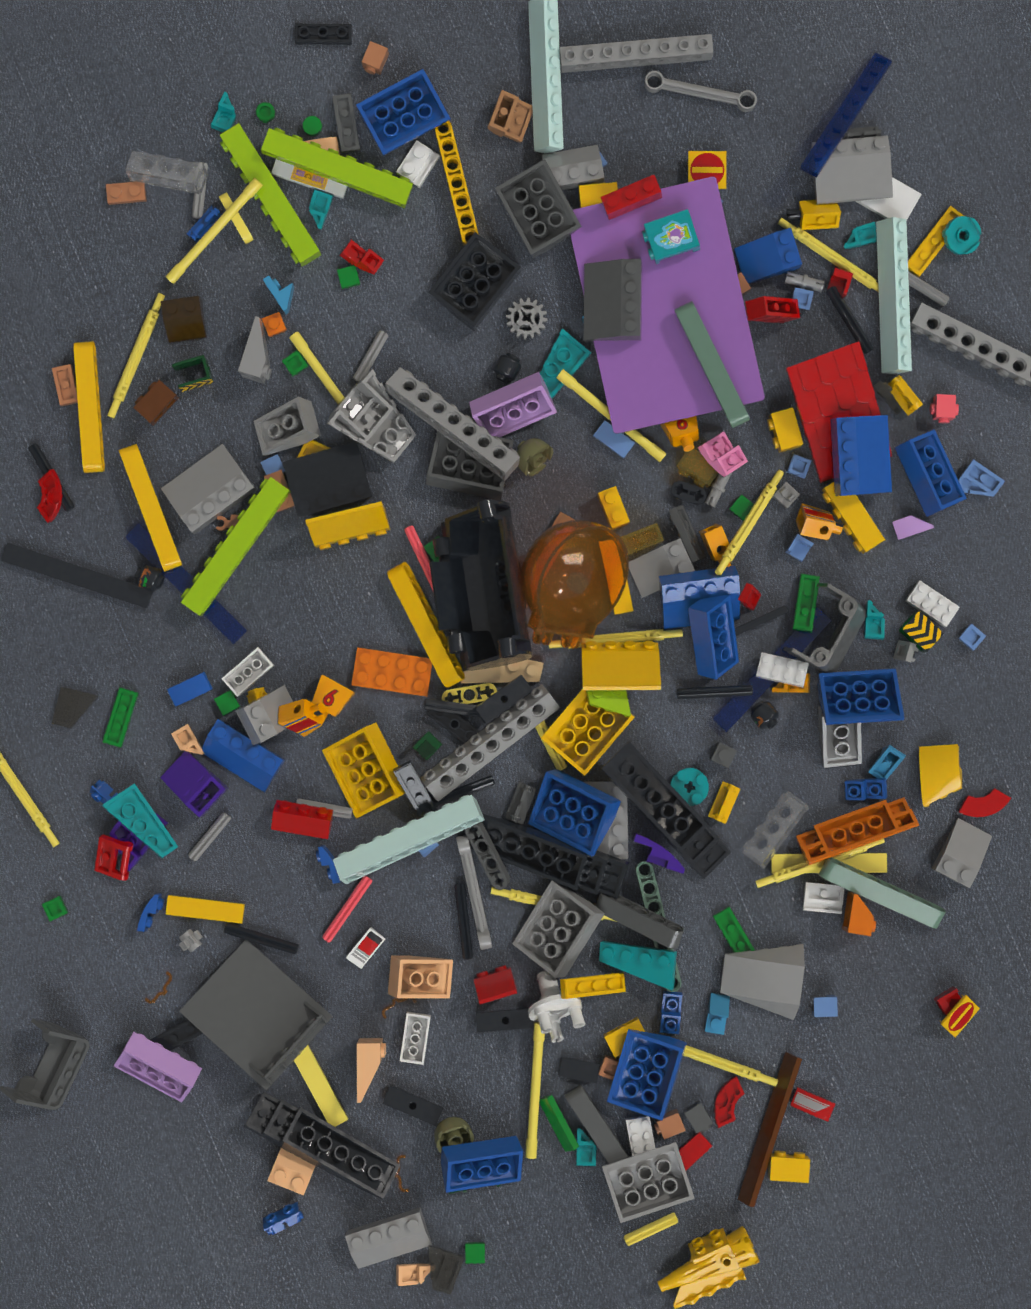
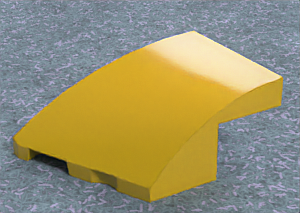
[919,744,962,807]

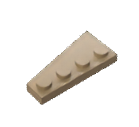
[461,659,544,684]

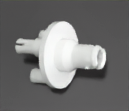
[528,970,585,1043]

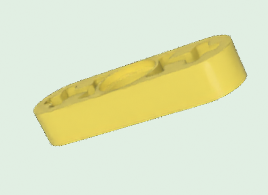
[219,192,254,244]
[442,683,497,704]

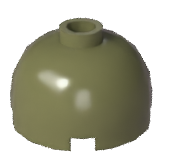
[517,438,553,477]
[434,1117,474,1153]

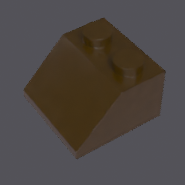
[161,296,207,343]

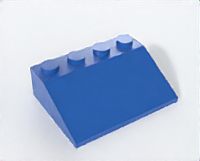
[356,69,451,155]
[830,415,892,496]
[659,566,740,629]
[817,669,904,725]
[528,769,621,856]
[607,1029,687,1121]

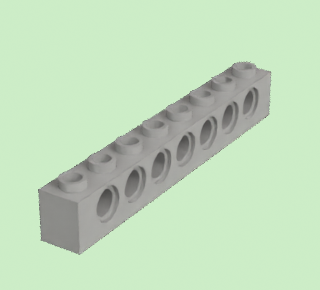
[560,34,713,73]
[910,303,1031,387]
[385,367,520,481]
[420,684,560,801]

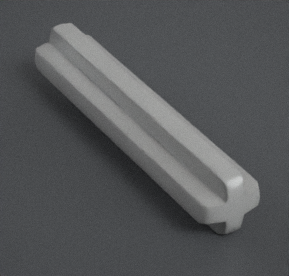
[192,162,208,219]
[908,271,949,306]
[353,330,388,382]
[296,798,353,819]
[188,813,231,861]

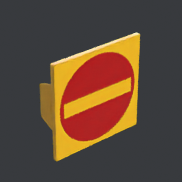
[688,151,726,189]
[940,995,980,1038]

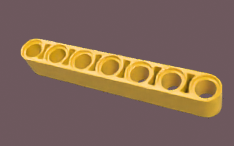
[435,121,479,246]
[74,341,105,473]
[119,444,182,572]
[387,562,465,688]

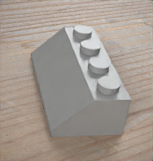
[345,1207,432,1269]

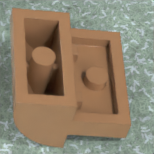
[488,90,533,143]

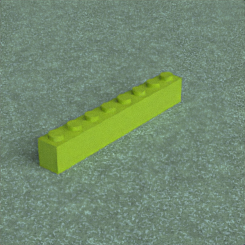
[220,123,321,267]
[261,128,413,208]
[181,477,291,616]

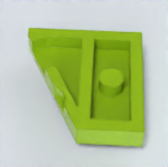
[586,690,631,717]

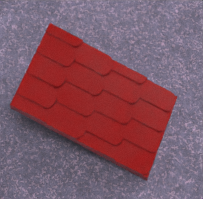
[786,341,892,483]

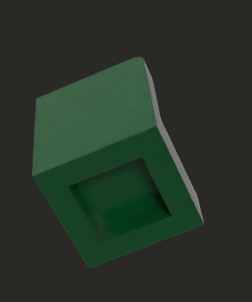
[412,731,443,760]

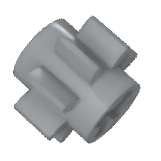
[178,929,203,953]

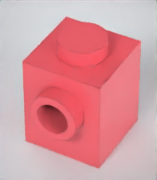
[930,394,959,424]

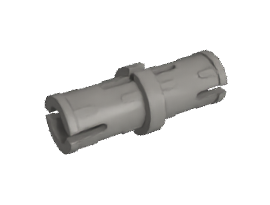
[784,271,824,293]
[704,473,732,508]

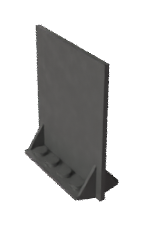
[179,940,332,1090]

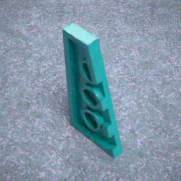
[540,328,591,399]
[102,783,178,858]
[599,941,677,991]

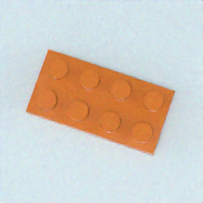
[352,647,433,697]

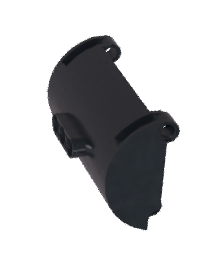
[429,499,532,672]

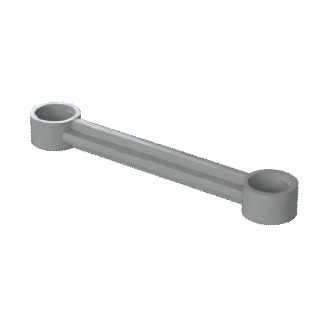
[644,71,757,112]
[456,835,492,950]

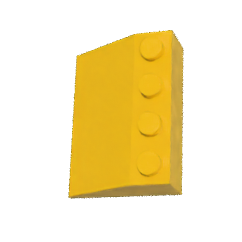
[305,501,390,550]
[581,641,661,690]
[541,689,634,776]
[322,723,406,819]

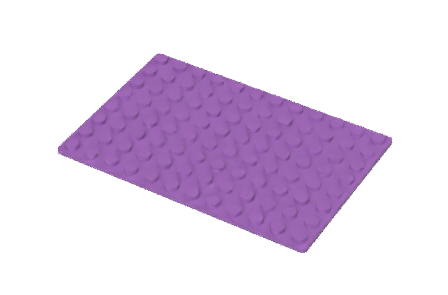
[571,177,765,434]

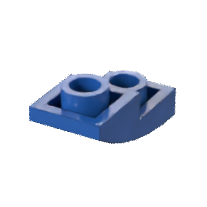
[167,672,213,707]
[845,778,887,800]
[316,845,341,884]
[137,893,164,932]
[660,991,683,1034]

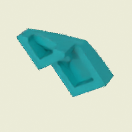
[211,92,236,132]
[309,189,333,229]
[844,222,877,250]
[864,600,885,640]
[576,1128,596,1166]

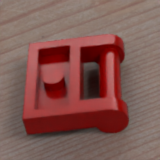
[94,834,133,881]

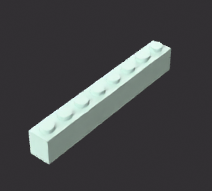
[528,0,564,154]
[876,217,912,375]
[333,795,485,884]

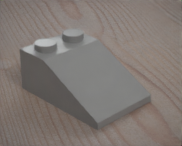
[238,316,272,384]
[253,397,321,456]
[626,538,695,598]
[236,685,293,745]
[818,706,862,768]
[931,818,992,888]

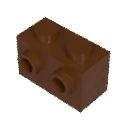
[133,380,179,426]

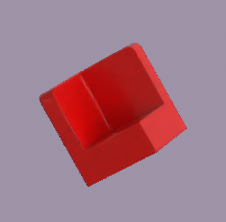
[826,268,853,299]
[934,986,961,1016]

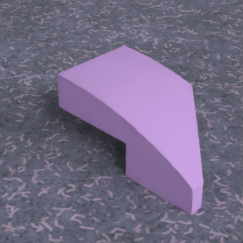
[892,515,934,540]

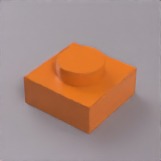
[262,312,287,337]

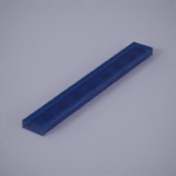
[800,53,892,178]
[125,524,247,644]
[713,607,831,732]

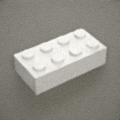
[905,581,960,628]
[222,647,275,697]
[756,652,809,688]
[400,1012,431,1065]
[625,1115,655,1156]

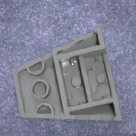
[327,369,416,463]
[720,944,805,1020]

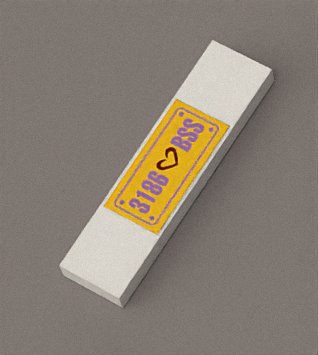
[271,159,348,199]

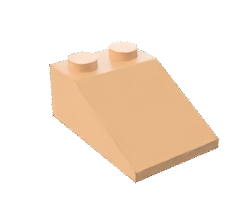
[388,955,453,998]
[357,1038,386,1103]
[268,1148,315,1195]

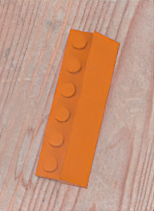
[796,797,919,865]

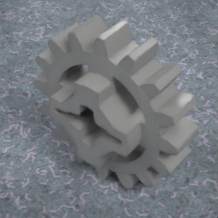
[506,298,547,340]

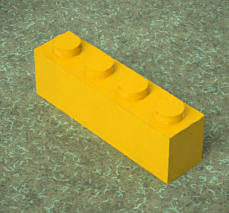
[822,482,885,554]

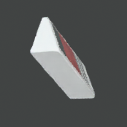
[346,927,386,969]

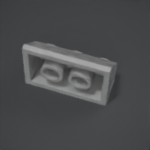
[542,145,604,190]

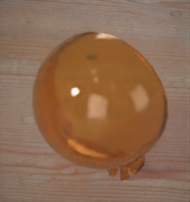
[521,520,629,649]

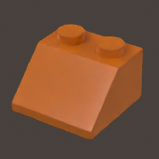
[842,891,876,936]

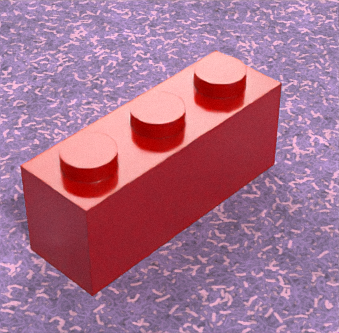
[601,174,662,220]
[745,296,800,323]
[271,800,334,839]

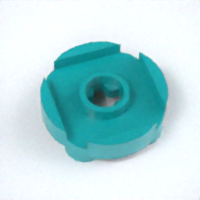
[942,216,981,255]
[670,768,709,806]

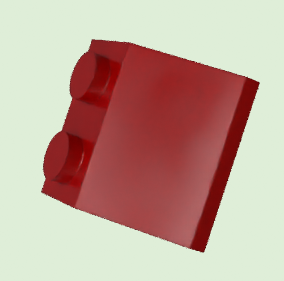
[473,965,517,1004]

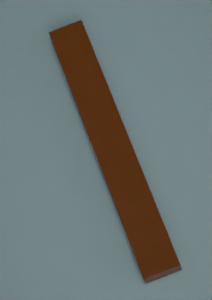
[737,1052,802,1207]

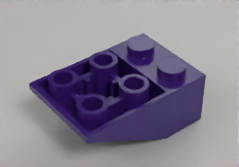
[160,751,229,817]

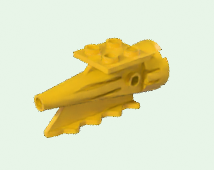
[657,1226,760,1309]

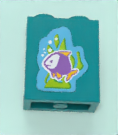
[642,209,700,264]

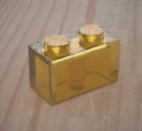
[676,449,718,488]
[620,523,664,556]

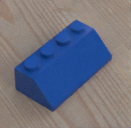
[895,429,967,517]
[688,594,739,680]
[202,719,285,792]
[441,1136,523,1193]

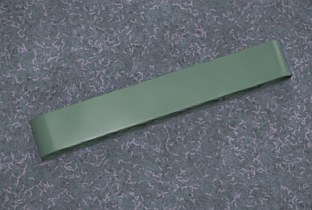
[674,301,750,429]
[819,857,946,929]
[635,860,681,992]

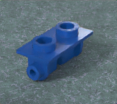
[187,205,222,243]
[90,780,118,804]
[262,1202,304,1235]

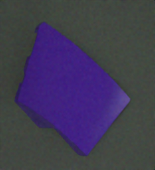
[109,813,168,871]
[632,833,685,874]

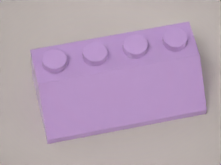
[469,372,557,437]
[114,1032,202,1103]

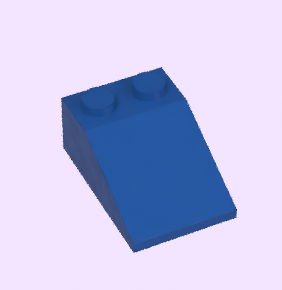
[734,228,802,284]

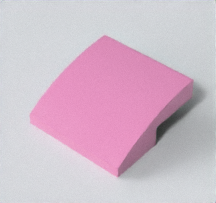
[698,431,748,477]

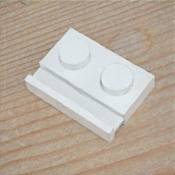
[396,140,440,188]
[803,882,844,914]

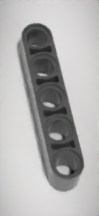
[596,893,684,949]
[564,1084,629,1164]

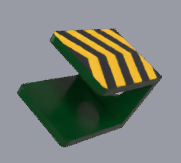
[172,355,214,392]
[899,611,944,653]

